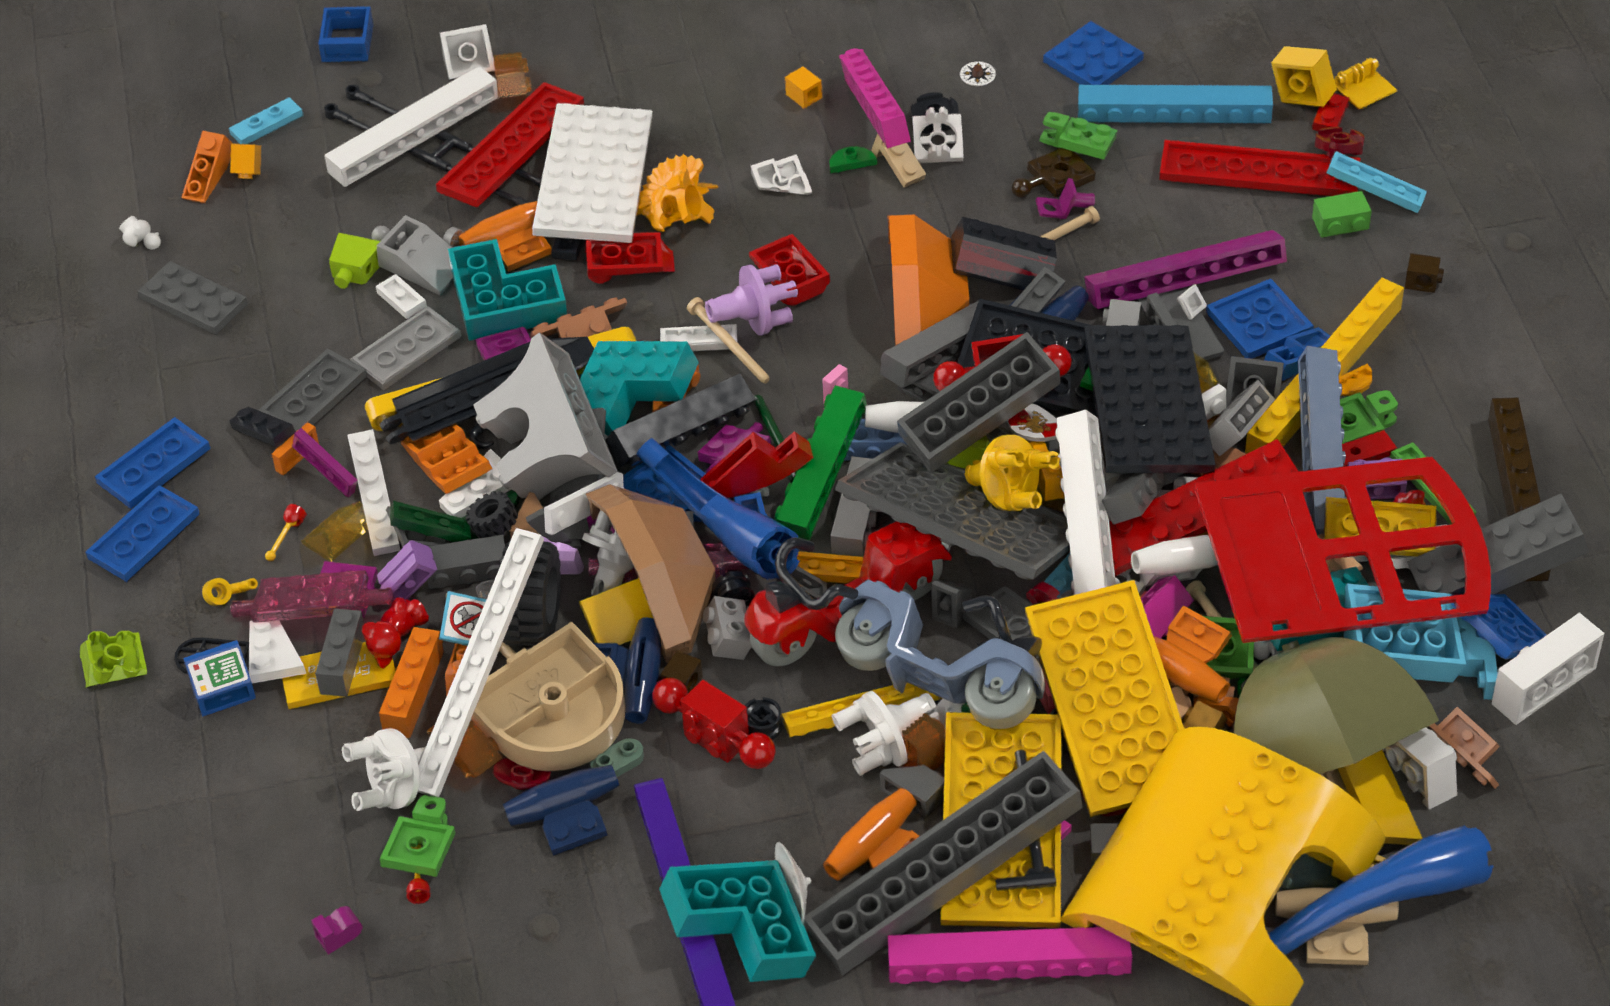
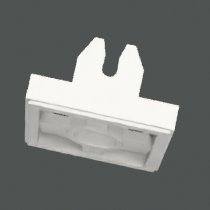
[913,107,964,163]

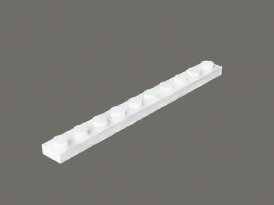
[418,528,544,797]

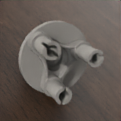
[582,510,633,596]

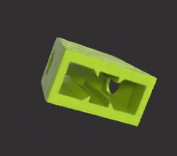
[329,233,380,289]

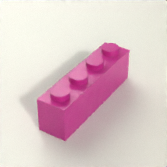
[1141,575,1194,638]

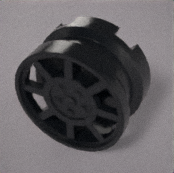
[712,571,755,608]
[745,697,782,740]

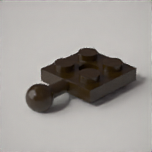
[1012,148,1096,198]

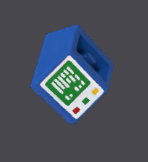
[183,640,256,717]

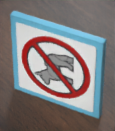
[439,591,486,646]

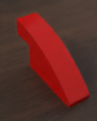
[700,431,813,498]

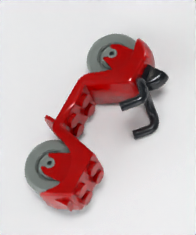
[744,521,952,666]

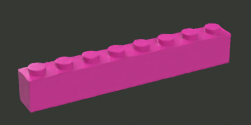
[839,48,911,149]
[888,927,1132,984]

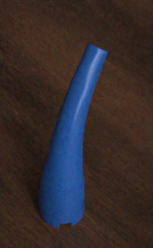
[636,438,800,580]
[1268,826,1493,955]

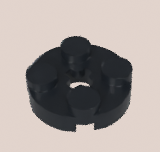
[911,92,959,134]

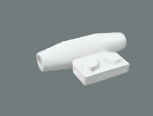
[865,401,924,433]
[1131,535,1218,587]

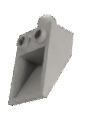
[372,215,454,295]

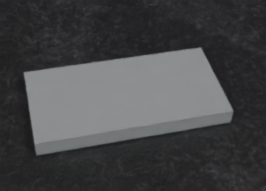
[350,306,461,390]

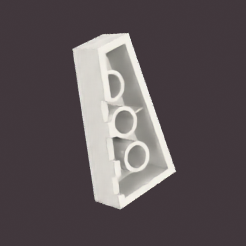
[1382,728,1457,810]

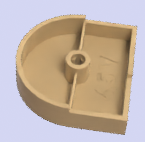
[471,622,625,771]

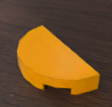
[1339,363,1372,396]

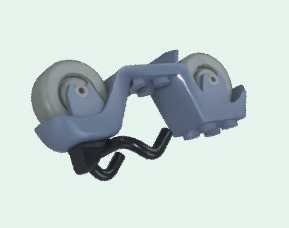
[835,580,1045,729]

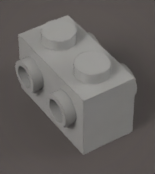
[703,596,751,660]

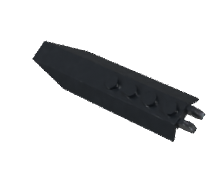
[380,336,594,444]

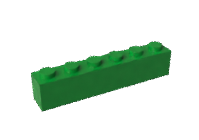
[775,385,867,540]

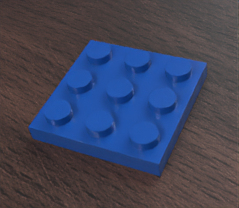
[1043,21,1144,85]
[1206,278,1314,359]
[1451,594,1547,659]

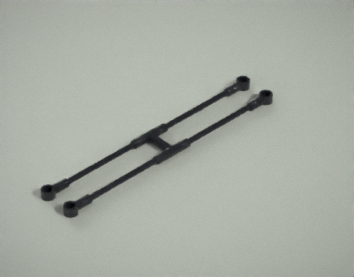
[324,84,542,206]

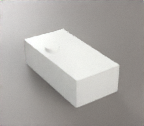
[1491,613,1605,725]

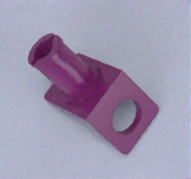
[1036,178,1095,219]

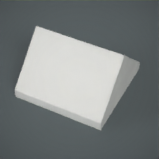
[440,24,496,80]

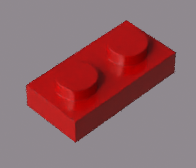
[1312,94,1350,131]

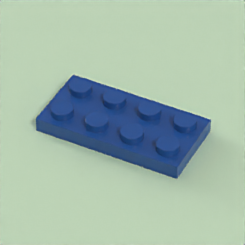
[95,417,211,509]
[85,485,200,582]

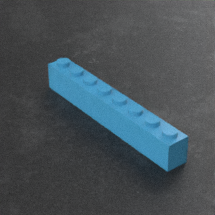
[1078,85,1273,123]

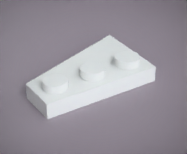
[439,449,511,518]
[249,616,307,683]

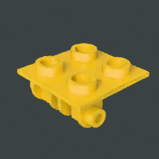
[1334,58,1397,109]

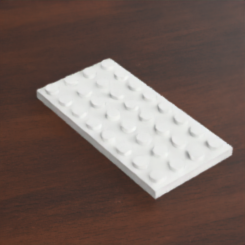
[532,103,652,243]

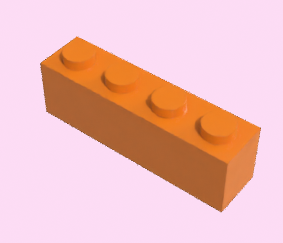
[379,627,444,738]

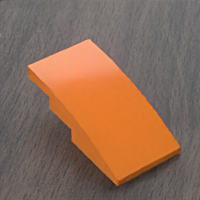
[401,424,492,494]

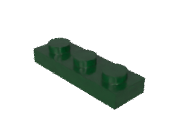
[390,501,471,543]

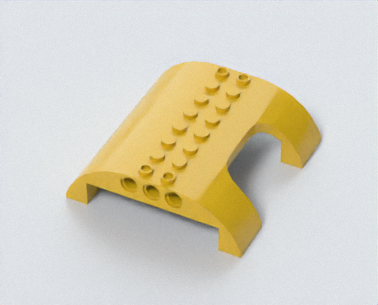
[1061,727,1386,1006]

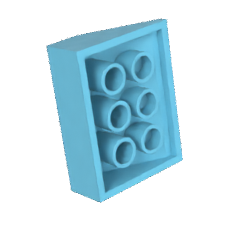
[1344,584,1466,683]

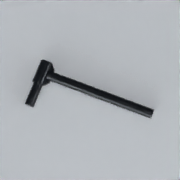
[995,750,1056,891]

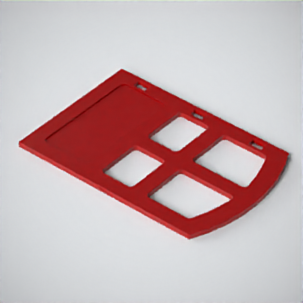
[1194,457,1491,643]

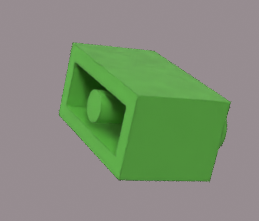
[1312,191,1371,238]

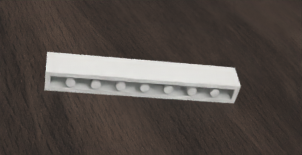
[325,66,499,187]
[1055,410,1116,595]

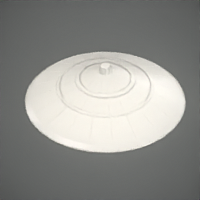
[775,842,811,924]

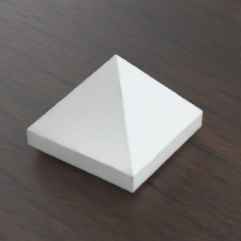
[1177,284,1207,320]

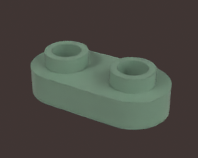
[591,738,644,777]

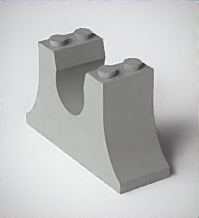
[474,332,618,500]

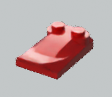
[586,232,675,283]
[749,234,830,306]

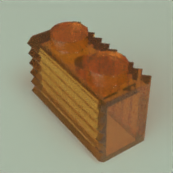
[902,714,945,771]

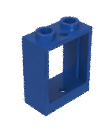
[318,7,373,62]

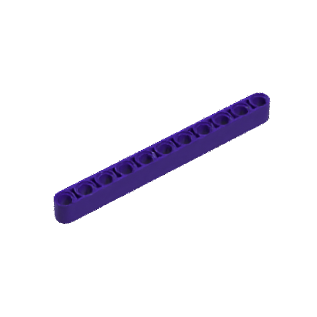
[634,778,735,1006]

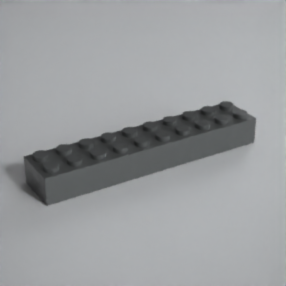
[804,751,1082,976]

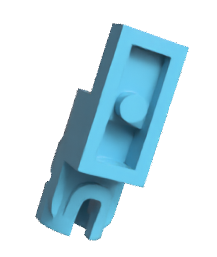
[1457,617,1498,700]

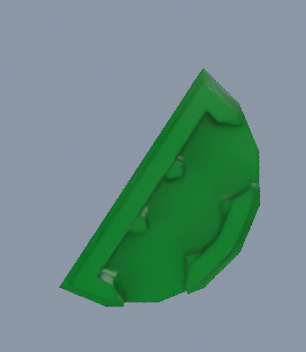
[830,146,877,173]

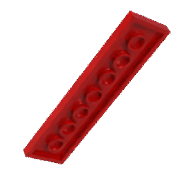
[436,82,584,208]
[1159,140,1361,196]
[1109,439,1299,576]

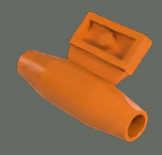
[458,201,552,272]
[1153,605,1232,703]
[823,788,920,881]

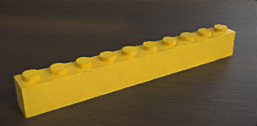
[1245,278,1404,454]

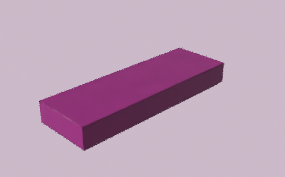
[292,428,357,498]

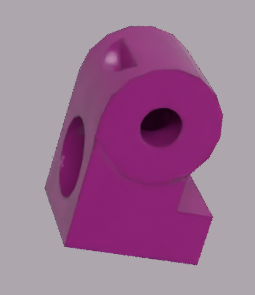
[311,906,363,954]

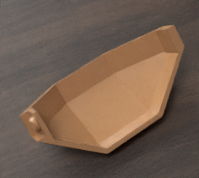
[585,484,715,663]

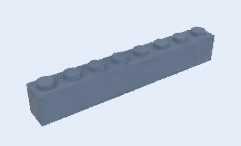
[1298,346,1347,535]

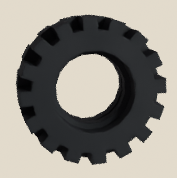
[465,491,518,538]

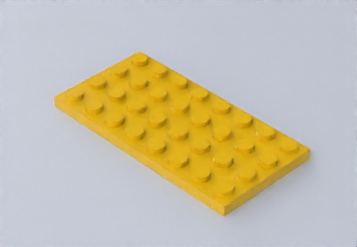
[1025,580,1184,817]
[941,712,1061,928]

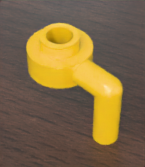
[202,578,258,606]

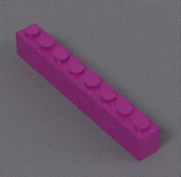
[1084,230,1287,309]

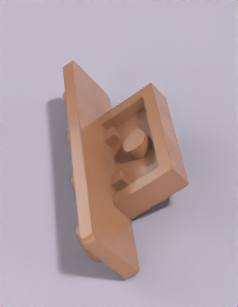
[530,297,627,338]
[1426,707,1500,789]

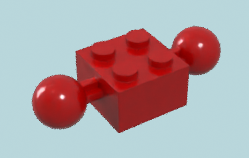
[933,334,1072,391]
[652,678,776,769]

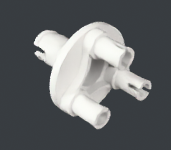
[832,691,939,776]
[342,728,426,811]

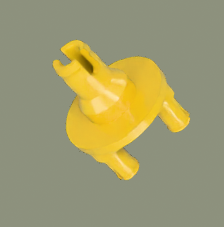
[965,435,1060,511]

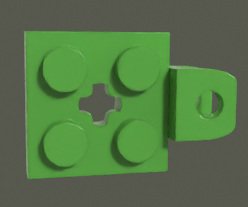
[1040,112,1117,160]
[1340,390,1398,444]
[380,795,455,877]

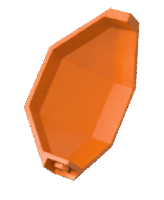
[888,214,969,346]

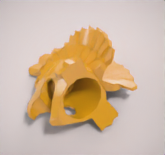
[636,154,719,232]

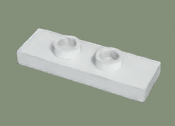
[660,324,737,351]

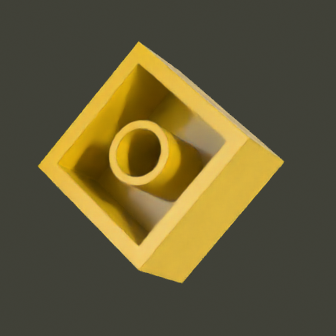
[1271,46,1336,107]

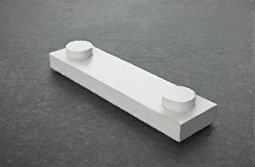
[544,472,624,535]

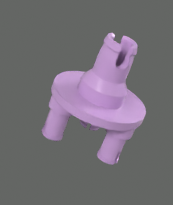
[705,264,798,335]

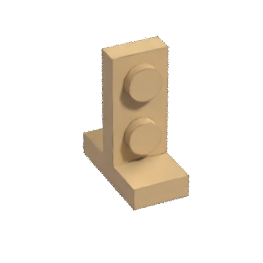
[872,133,926,188]

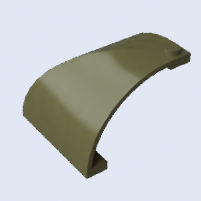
[1234,637,1439,774]

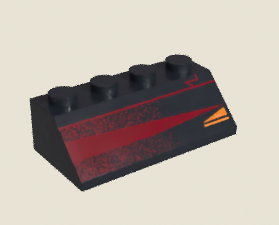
[951,216,1057,291]

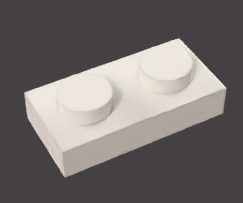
[376,274,427,319]

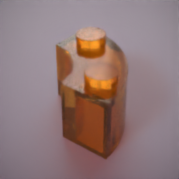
[493,52,531,99]
[426,719,502,778]

